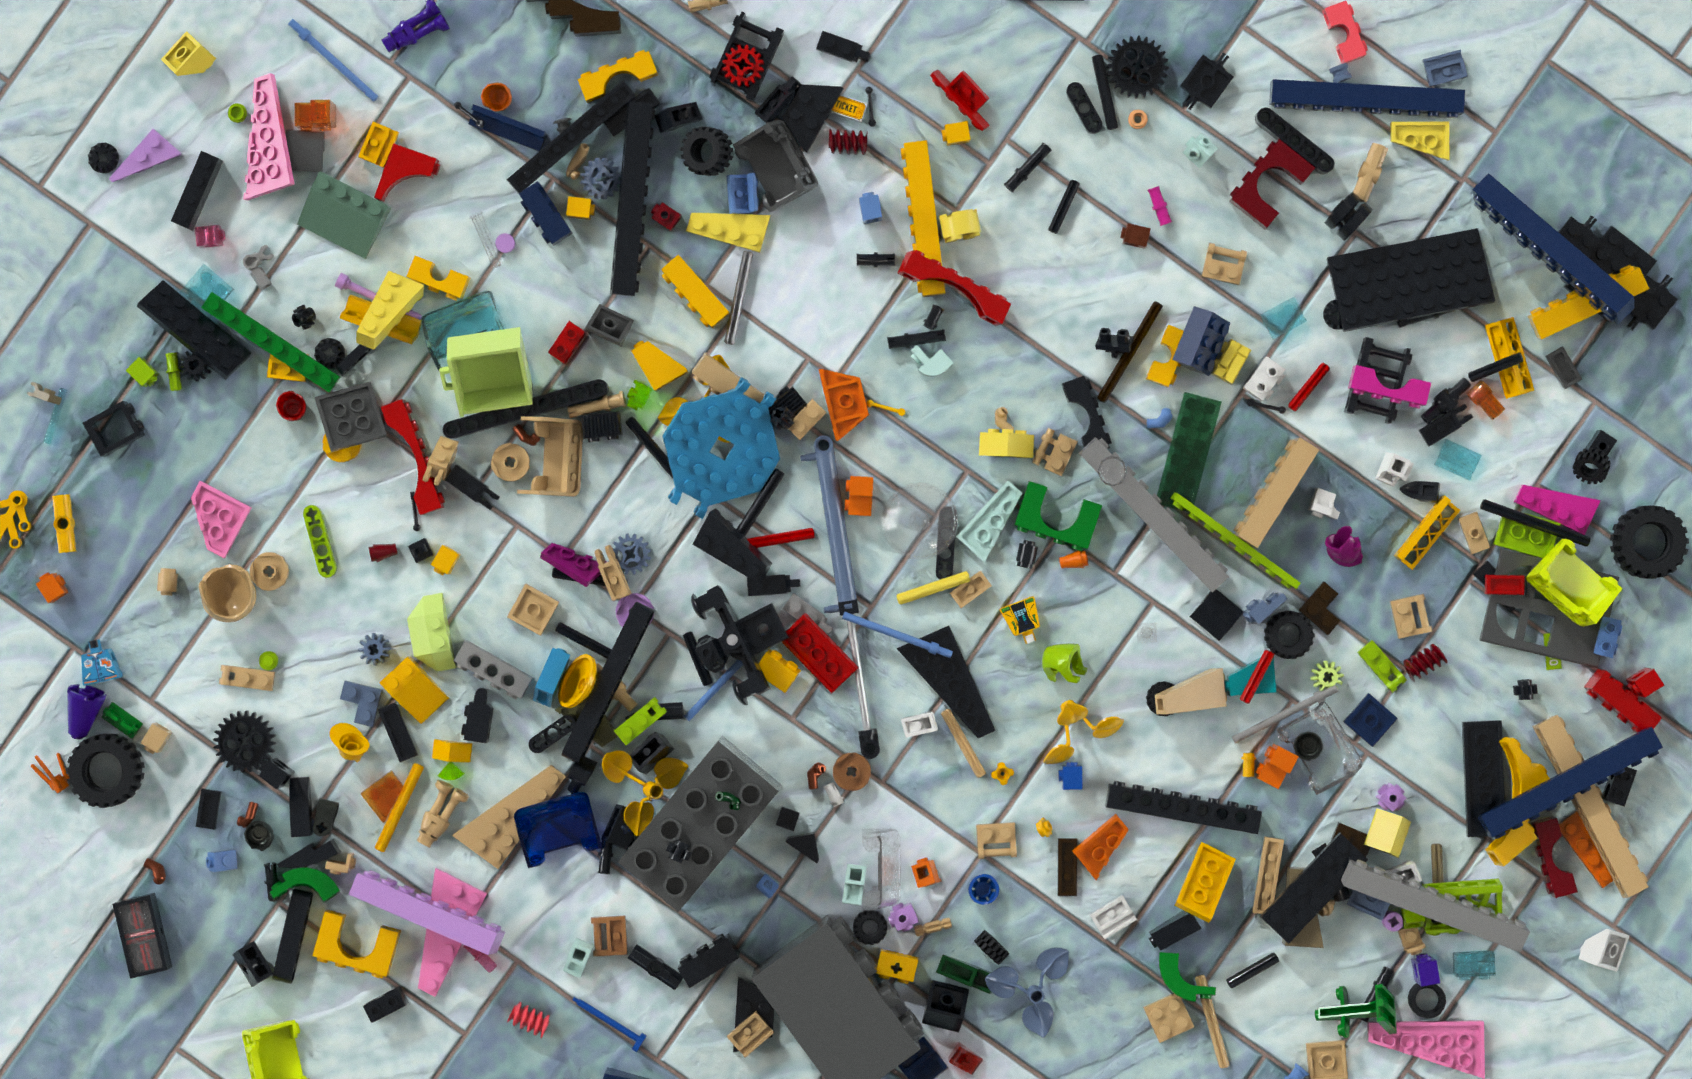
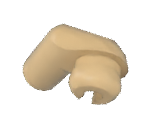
[995,407,1014,430]

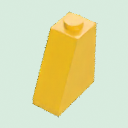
[631,340,688,391]

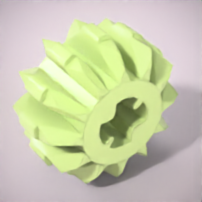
[1310,660,1344,691]

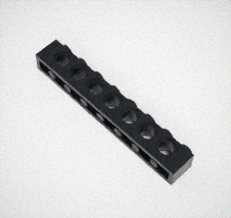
[1105,781,1262,834]

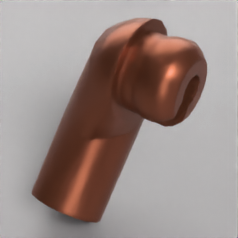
[512,424,541,446]
[143,858,166,885]

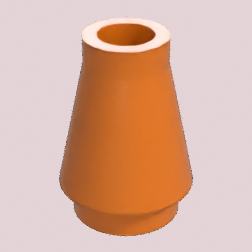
[1059,550,1089,569]

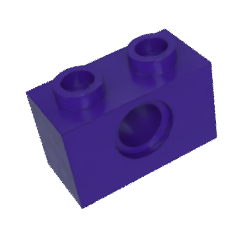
[1411,953,1440,987]

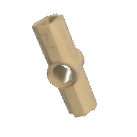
[1353,143,1388,203]

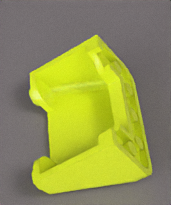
[1526,539,1623,627]
[242,1019,309,1079]

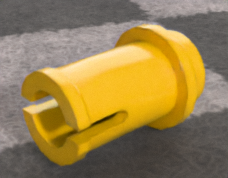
[1241,753,1257,777]

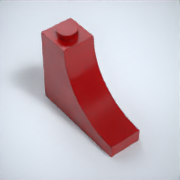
[374,143,440,202]

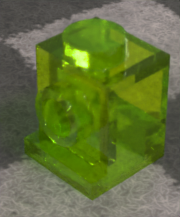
[627,380,653,411]

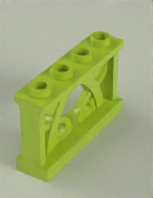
[1422,878,1503,936]

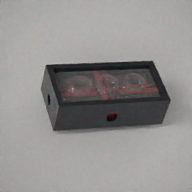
[112,893,172,979]

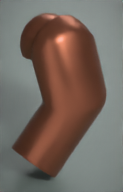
[807,763,826,790]
[237,802,259,828]

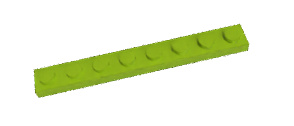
[1170,492,1301,589]

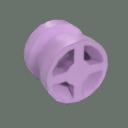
[1382,911,1403,931]

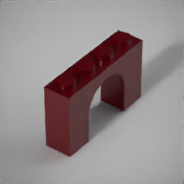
[1229,139,1315,230]

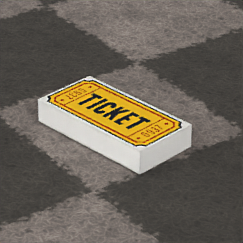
[831,95,868,123]

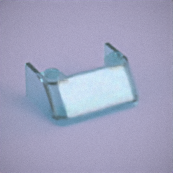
[421,291,506,371]

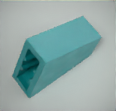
[1224,657,1276,696]

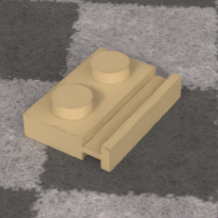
[727,1011,774,1057]

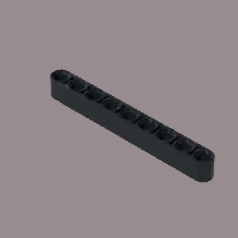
[442,379,609,439]
[562,602,654,764]

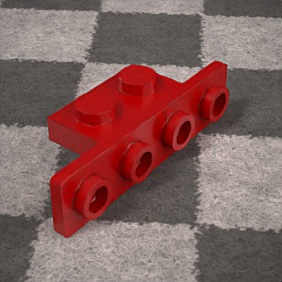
[930,69,990,131]

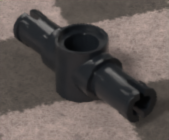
[1421,378,1471,424]

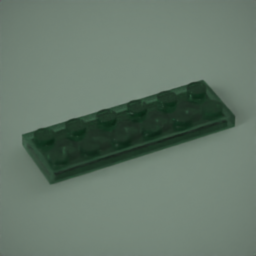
[1157,392,1222,512]

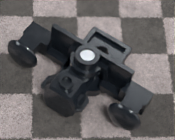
[691,585,789,705]

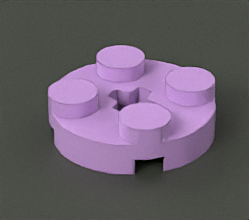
[616,593,654,627]

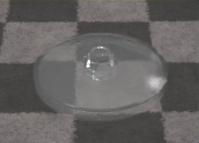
[882,483,959,560]

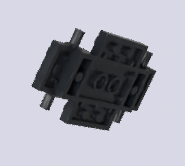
[1555,216,1678,331]

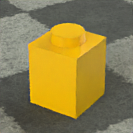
[941,121,971,146]
[566,196,596,220]
[431,545,461,576]

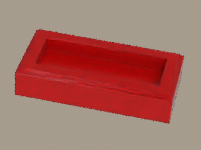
[1485,575,1525,595]

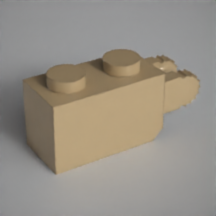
[423,436,459,486]

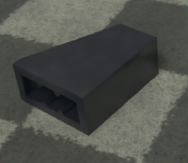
[1148,910,1202,950]

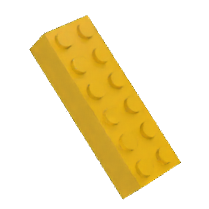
[1527,265,1649,340]

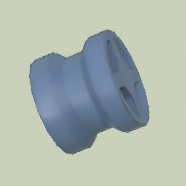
[1329,63,1352,83]

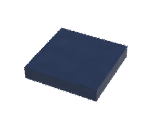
[1343,693,1398,747]

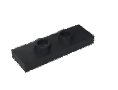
[378,702,418,762]

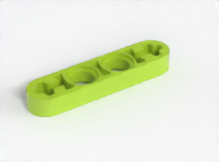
[303,505,337,578]

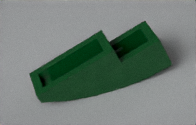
[936,954,992,994]

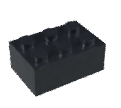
[677,933,740,988]

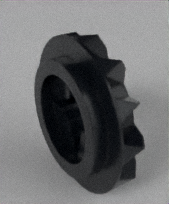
[88,142,119,173]
[1323,299,1342,330]
[314,338,345,369]

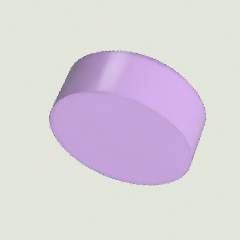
[495,233,515,253]

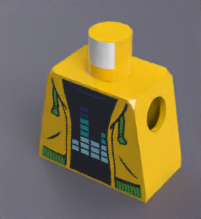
[999,596,1040,644]

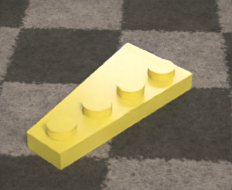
[686,213,770,253]

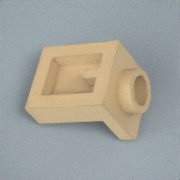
[1398,928,1426,955]

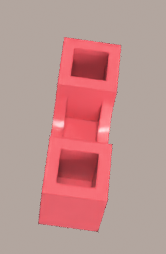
[1322,1,1368,64]

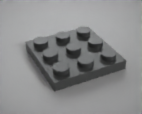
[315,382,387,452]

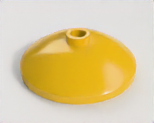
[558,654,597,709]

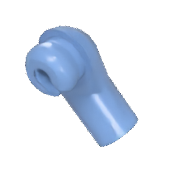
[1146,408,1173,428]

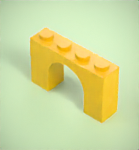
[312,910,401,978]

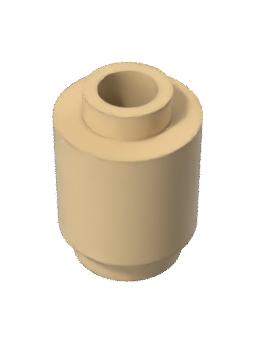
[157,568,178,596]

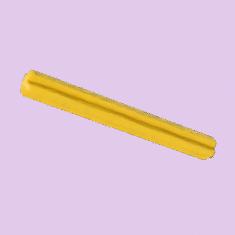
[375,763,424,852]

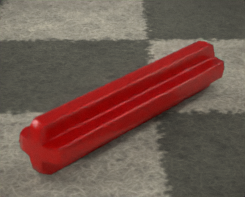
[1288,363,1330,411]
[1240,650,1274,704]

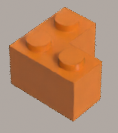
[845,476,873,516]
[1255,743,1299,789]

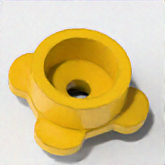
[991,762,1014,785]
[1036,817,1053,837]

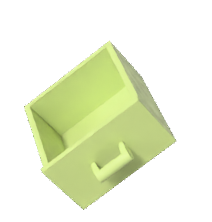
[439,327,533,417]

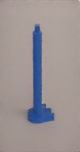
[572,997,647,1052]

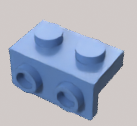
[726,173,759,214]
[1594,616,1622,658]

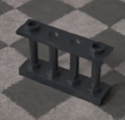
[709,12,784,103]
[1344,337,1412,424]

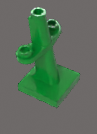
[1315,984,1397,1038]

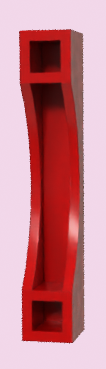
[898,250,1011,326]
[381,399,445,515]

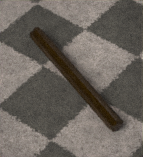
[1097,301,1163,403]

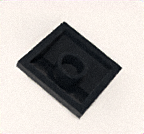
[1189,589,1244,641]

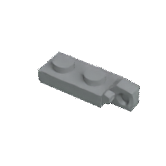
[782,593,833,635]

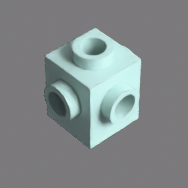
[1183,133,1218,168]

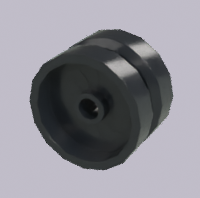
[1324,192,1373,241]

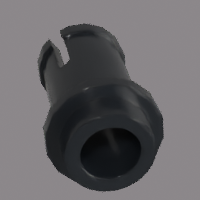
[923,304,944,330]

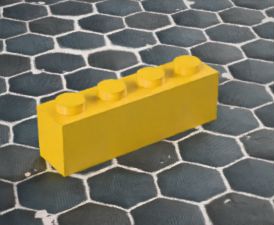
[661,255,730,328]

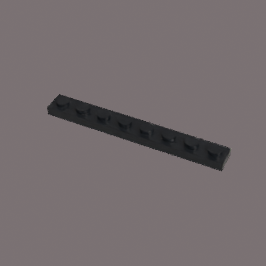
[507,80,635,194]

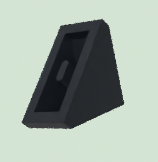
[785,832,819,863]

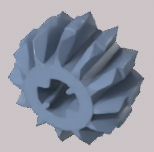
[358,633,392,666]

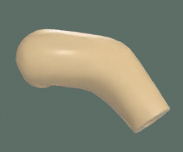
[566,143,589,180]

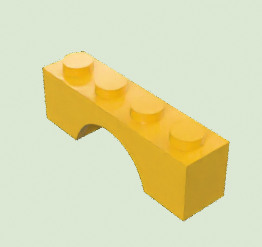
[577,50,658,103]

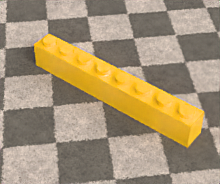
[900,140,946,297]

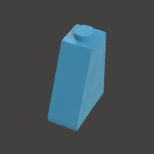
[533,648,570,708]

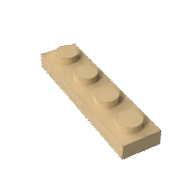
[1252,836,1284,914]

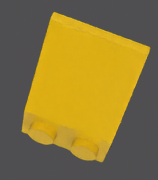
[379,656,449,724]

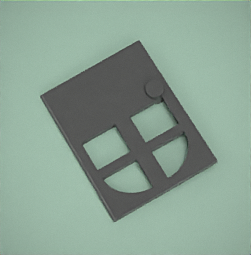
[1479,549,1619,668]

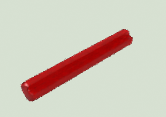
[747,528,815,548]

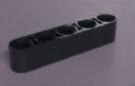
[1255,107,1335,175]
[272,888,313,984]

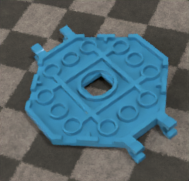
[662,377,780,519]

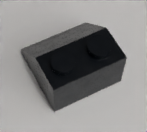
[922,980,969,1033]

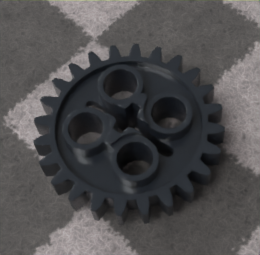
[1106,35,1169,99]
[213,710,276,773]

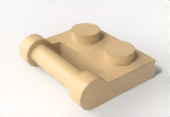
[1201,243,1247,285]
[1390,594,1433,639]
[976,822,1017,859]

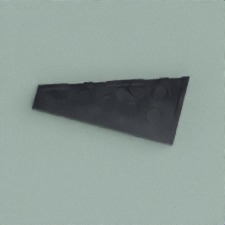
[896,625,995,738]

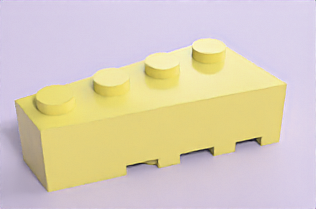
[356,271,424,350]

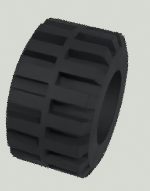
[680,126,734,176]
[1264,611,1315,659]

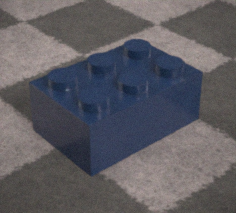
[1172,306,1230,376]

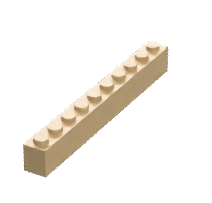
[1532,715,1648,898]

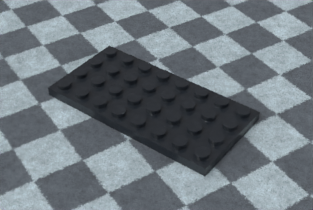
[1326,228,1495,332]

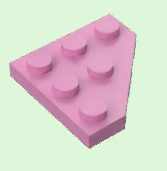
[191,481,252,558]

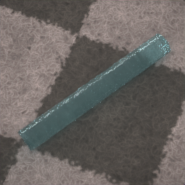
[43,388,67,444]

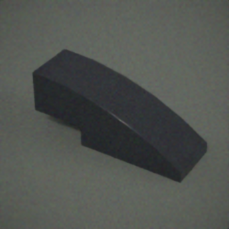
[289,777,313,837]
[277,839,341,868]

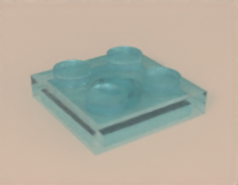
[179,264,234,318]

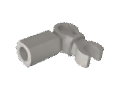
[243,245,274,290]

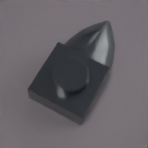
[1400,481,1440,503]

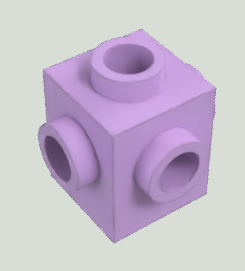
[1375,783,1406,812]
[888,902,919,932]

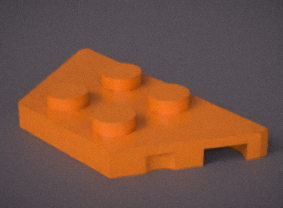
[819,369,869,441]

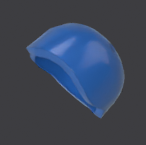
[968,874,999,905]

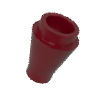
[368,543,398,563]

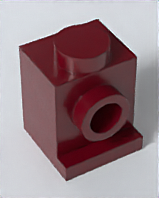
[651,202,682,232]

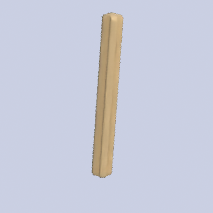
[1195,975,1230,1068]

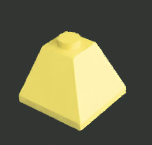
[161,31,216,76]

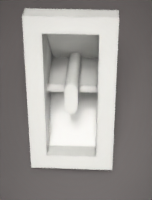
[1385,860,1422,882]

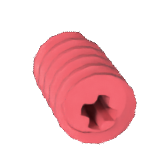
[507,1001,550,1039]

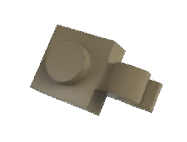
[27,382,62,405]

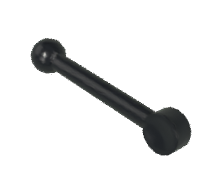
[865,87,876,127]
[454,102,485,128]
[1246,399,1286,414]
[410,491,421,531]

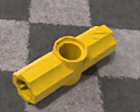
[52,494,76,553]

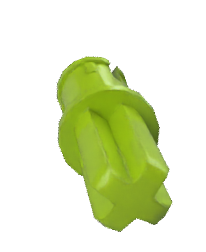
[165,352,182,391]

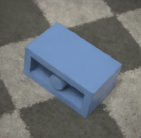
[859,192,882,224]

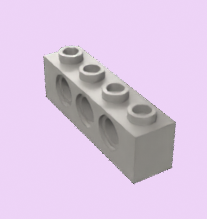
[454,640,534,699]

